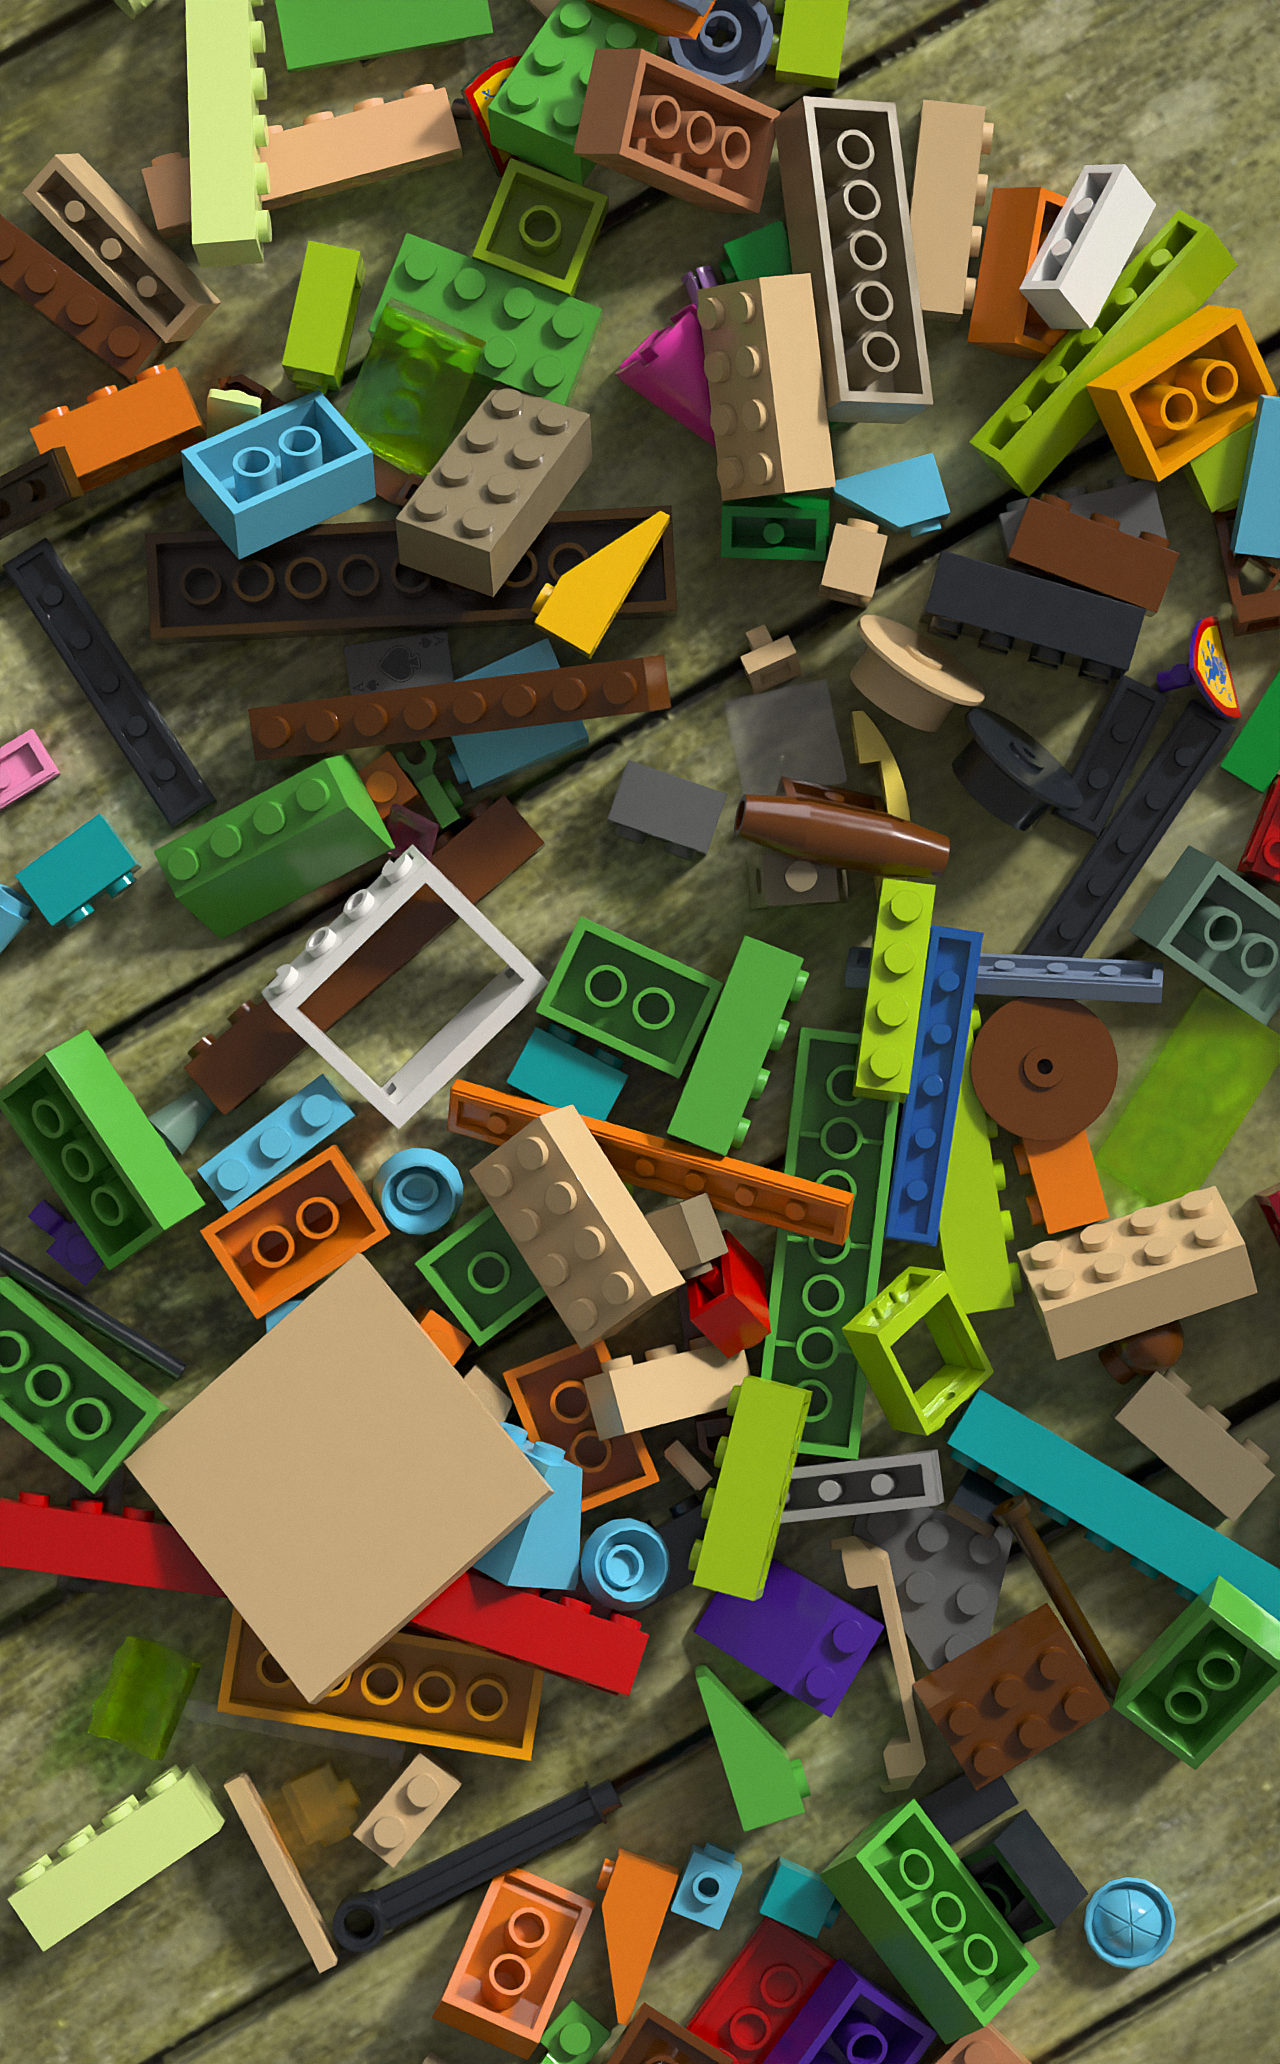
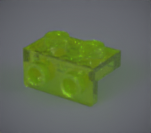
[88,1636,202,1761]

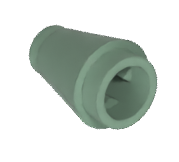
[148,1085,217,1157]

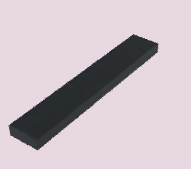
[2,537,217,829]
[1020,698,1236,958]

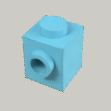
[670,1841,742,1930]

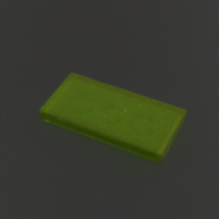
[1093,986,1280,1205]

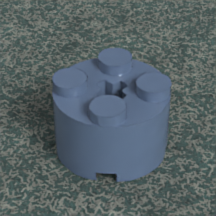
[667,0,773,94]

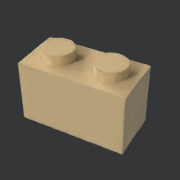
[817,518,888,609]
[353,1744,463,1868]

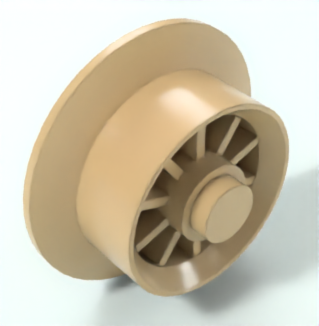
[850,615,985,732]

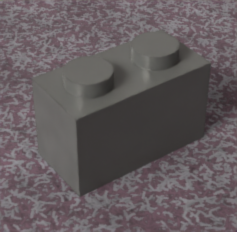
[607,760,727,862]

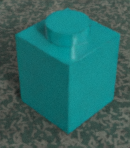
[758,1856,842,1939]

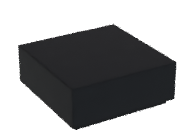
[945,1469,1014,1539]

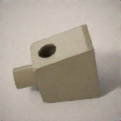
[746,852,849,910]

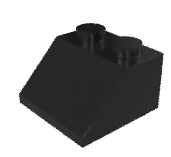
[956,1809,1089,1944]

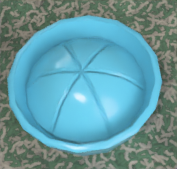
[372,1148,463,1236]
[580,1518,670,1611]
[1084,1877,1176,1969]

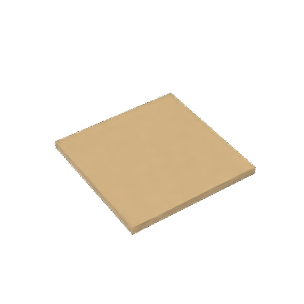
[124,1252,555,1705]

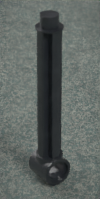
[332,1779,623,1952]

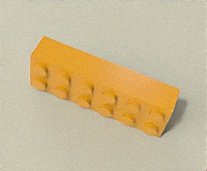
[217,1606,545,1761]

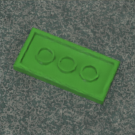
[275,0,494,73]

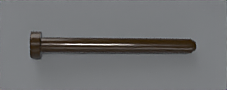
[993,1495,1121,1700]

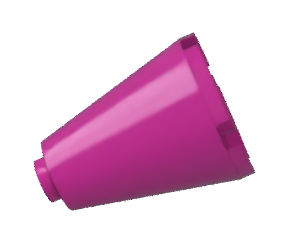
[615,303,716,449]

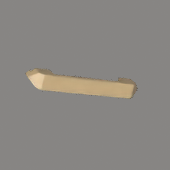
[830,1536,930,1793]

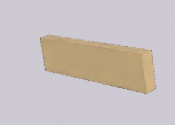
[224,1770,340,1973]

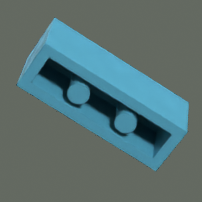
[197,1074,358,1212]

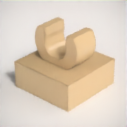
[740,624,802,695]

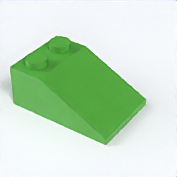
[695,1664,811,1832]

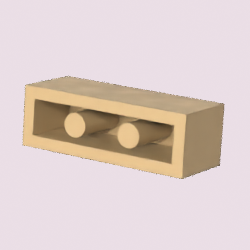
[583,1336,751,1441]

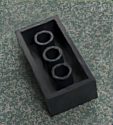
[918,550,1146,685]

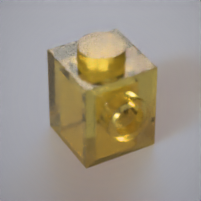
[280,1759,361,1847]

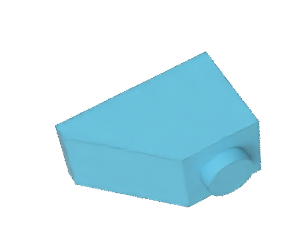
[830,453,950,538]

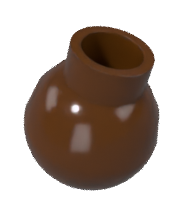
[1098,1320,1184,1385]

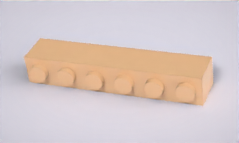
[141,84,463,239]

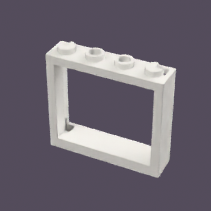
[261,844,549,1129]

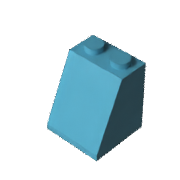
[448,638,589,792]
[472,1422,583,1590]

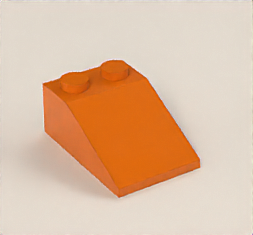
[432,1867,596,2060]

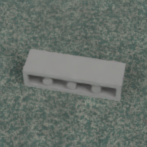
[781,1449,944,1523]

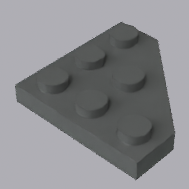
[851,1506,1014,1671]

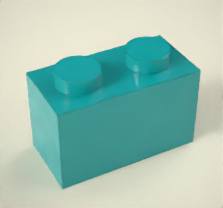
[15,813,142,929]
[507,1023,629,1121]

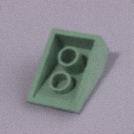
[1129,845,1280,1026]

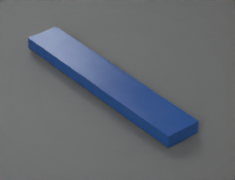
[884,925,984,1246]

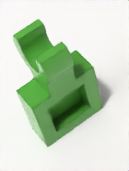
[396,739,465,831]
[535,1997,612,2064]

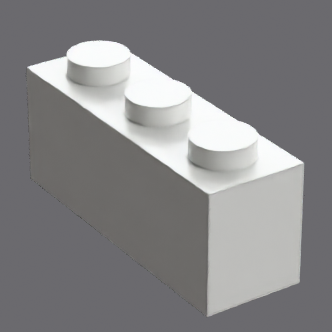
[1019,164,1156,329]

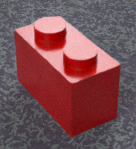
[686,1229,771,1359]

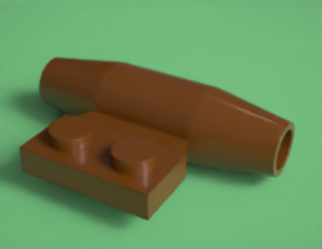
[734,776,950,878]

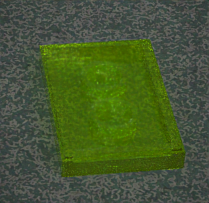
[343,297,487,477]

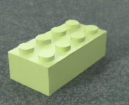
[7,1764,229,1952]

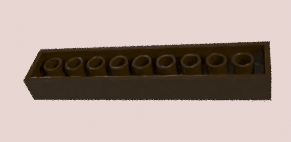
[145,505,677,645]

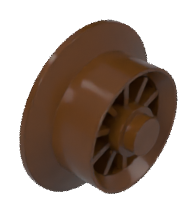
[970,996,1118,1141]

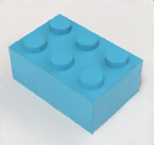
[181,389,376,559]

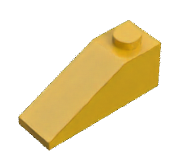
[531,511,670,659]

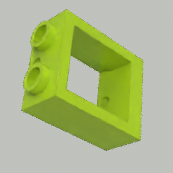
[282,240,366,396]
[842,1266,994,1436]

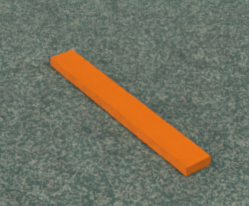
[447,1079,854,1246]

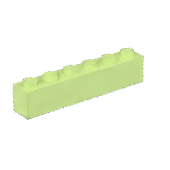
[185,0,272,268]

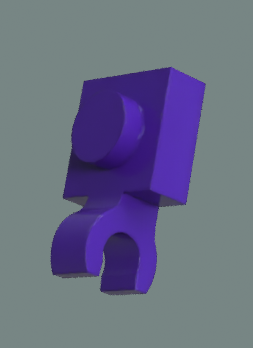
[28,1199,105,1286]

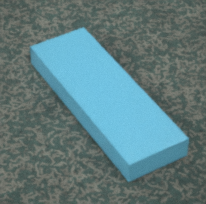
[1230,394,1280,558]

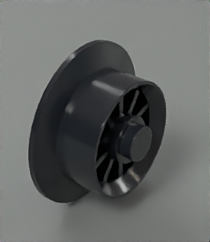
[952,707,1083,832]

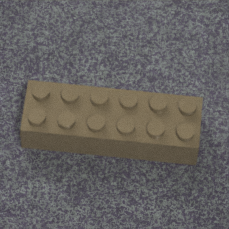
[774,96,933,424]

